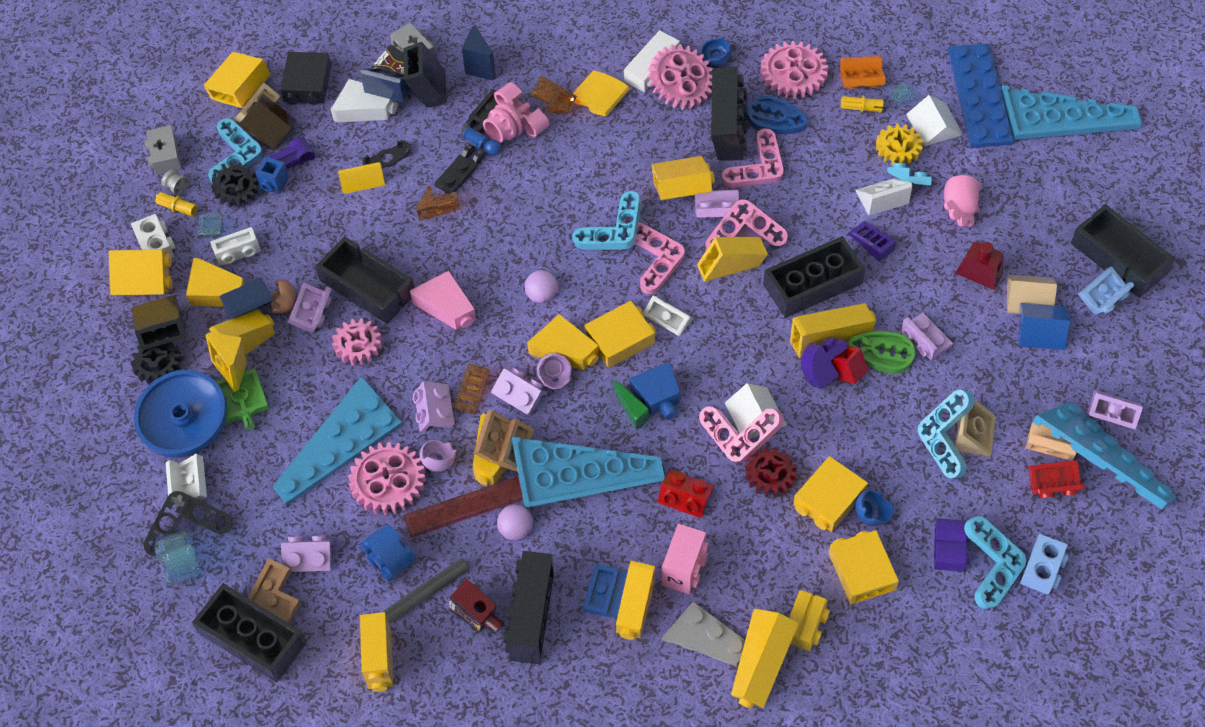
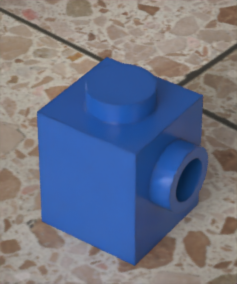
[255,156,289,194]

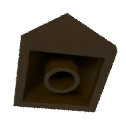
[239,93,296,150]

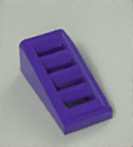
[848,221,896,261]

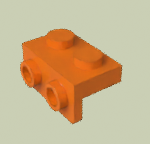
[840,56,886,89]

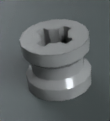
[161,169,189,195]

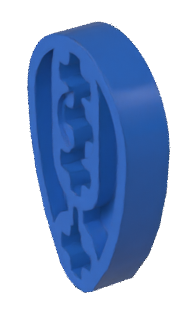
[747,96,807,134]

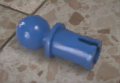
[462,125,501,156]

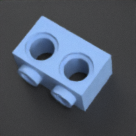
[1020,534,1069,595]

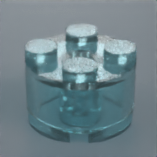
[154,529,202,585]

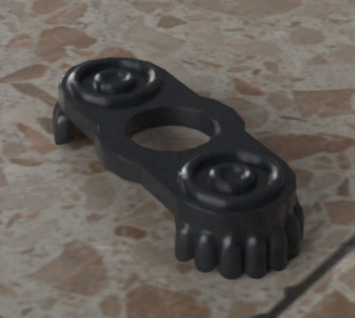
[362,140,410,168]

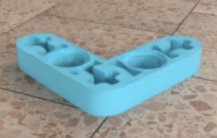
[208,118,262,186]
[572,191,641,250]
[918,390,975,478]
[964,516,1026,609]

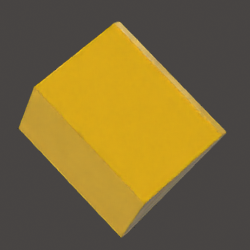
[205,332,247,392]

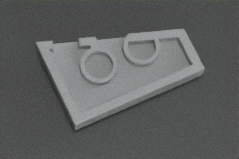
[662,602,745,667]

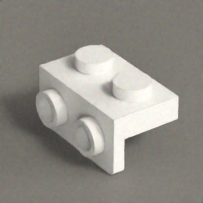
[210,227,261,266]
[166,454,207,506]

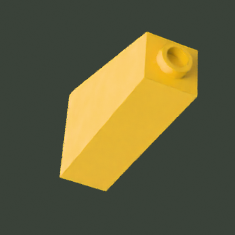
[790,303,876,358]
[731,608,799,709]

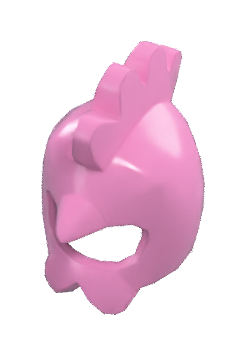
[944,175,982,227]

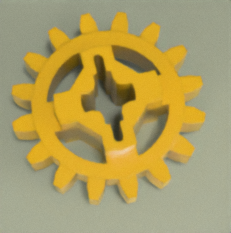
[876,123,923,165]

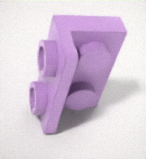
[695,190,740,217]
[901,313,953,361]

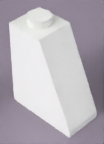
[331,79,398,122]

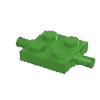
[216,368,269,430]

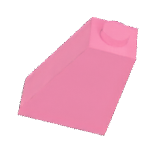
[409,271,476,330]

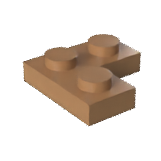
[248,558,301,624]

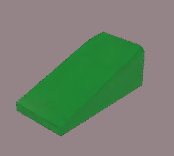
[614,380,649,430]

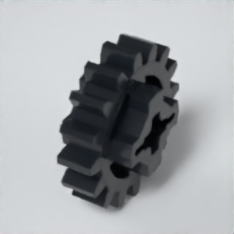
[211,162,259,208]
[130,342,182,385]

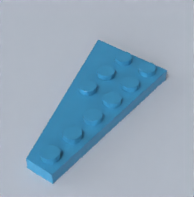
[1001,85,1142,140]
[273,376,402,505]
[1032,401,1177,509]
[511,437,665,508]

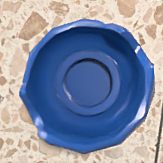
[700,37,732,68]
[855,490,893,526]

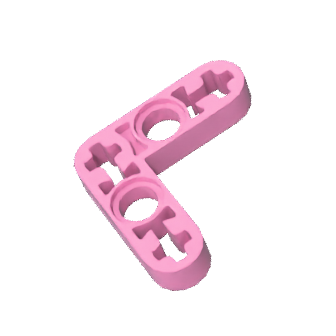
[722,129,783,188]
[705,199,788,249]
[635,223,684,294]
[699,406,784,463]

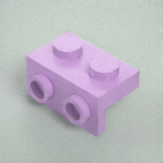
[287,282,332,332]
[491,367,548,415]
[413,381,455,432]
[281,535,333,572]

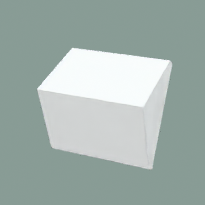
[907,95,963,146]
[856,178,912,216]
[725,383,786,441]

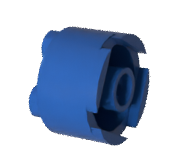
[359,523,416,583]

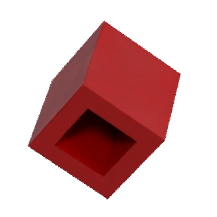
[831,346,869,384]

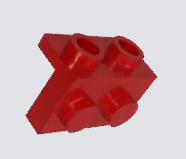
[1028,460,1085,498]
[657,470,715,518]

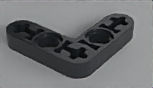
[143,491,233,556]

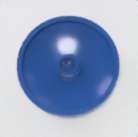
[134,370,228,458]

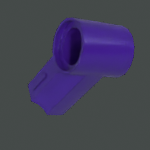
[269,137,315,169]

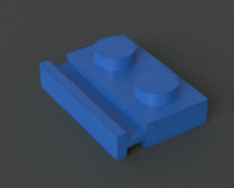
[583,563,628,619]

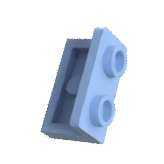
[1078,266,1135,315]

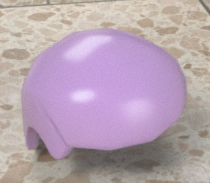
[525,270,559,303]
[537,353,572,389]
[419,440,457,472]
[497,504,533,541]

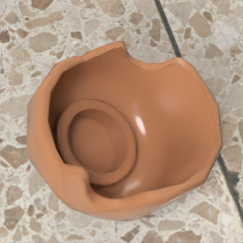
[271,279,296,314]

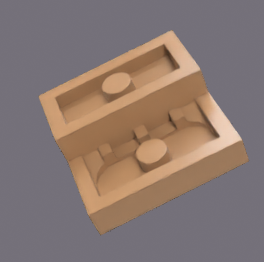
[473,410,534,472]

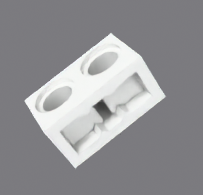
[131,214,175,258]

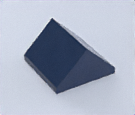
[462,25,496,81]
[360,67,410,102]
[220,278,274,320]

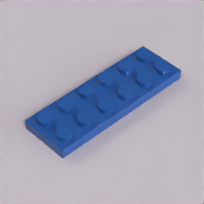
[948,43,1013,148]

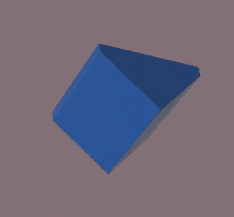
[1018,303,1070,350]

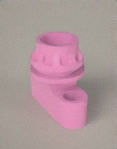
[483,82,550,143]

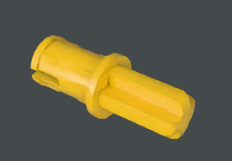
[840,96,883,113]
[155,192,198,217]

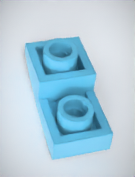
[887,163,932,185]

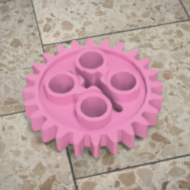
[760,41,828,99]
[648,44,713,110]
[348,442,426,515]

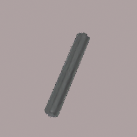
[383,559,469,623]

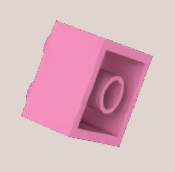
[662,524,709,594]

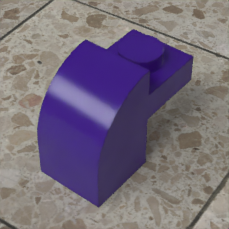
[801,337,848,389]

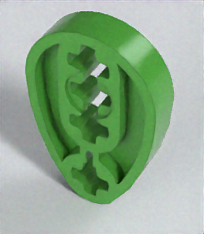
[848,331,915,374]

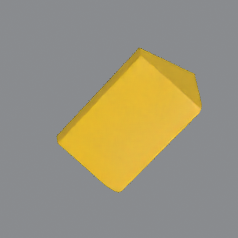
[338,162,385,194]

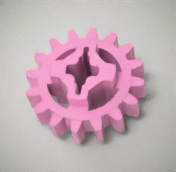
[332,318,382,366]

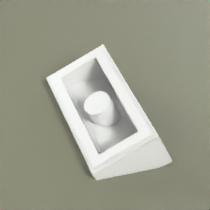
[643,296,694,336]

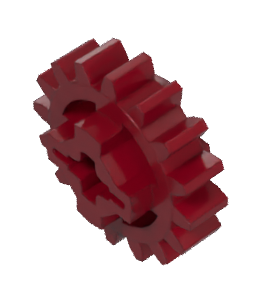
[745,447,797,497]

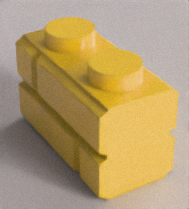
[789,590,830,651]

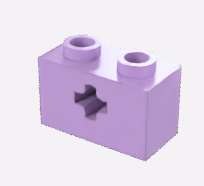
[1087,390,1143,430]

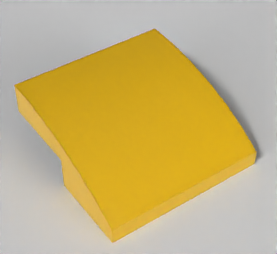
[570,70,630,116]

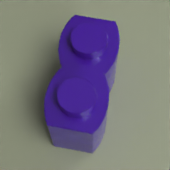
[934,518,971,572]

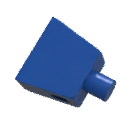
[629,362,680,420]

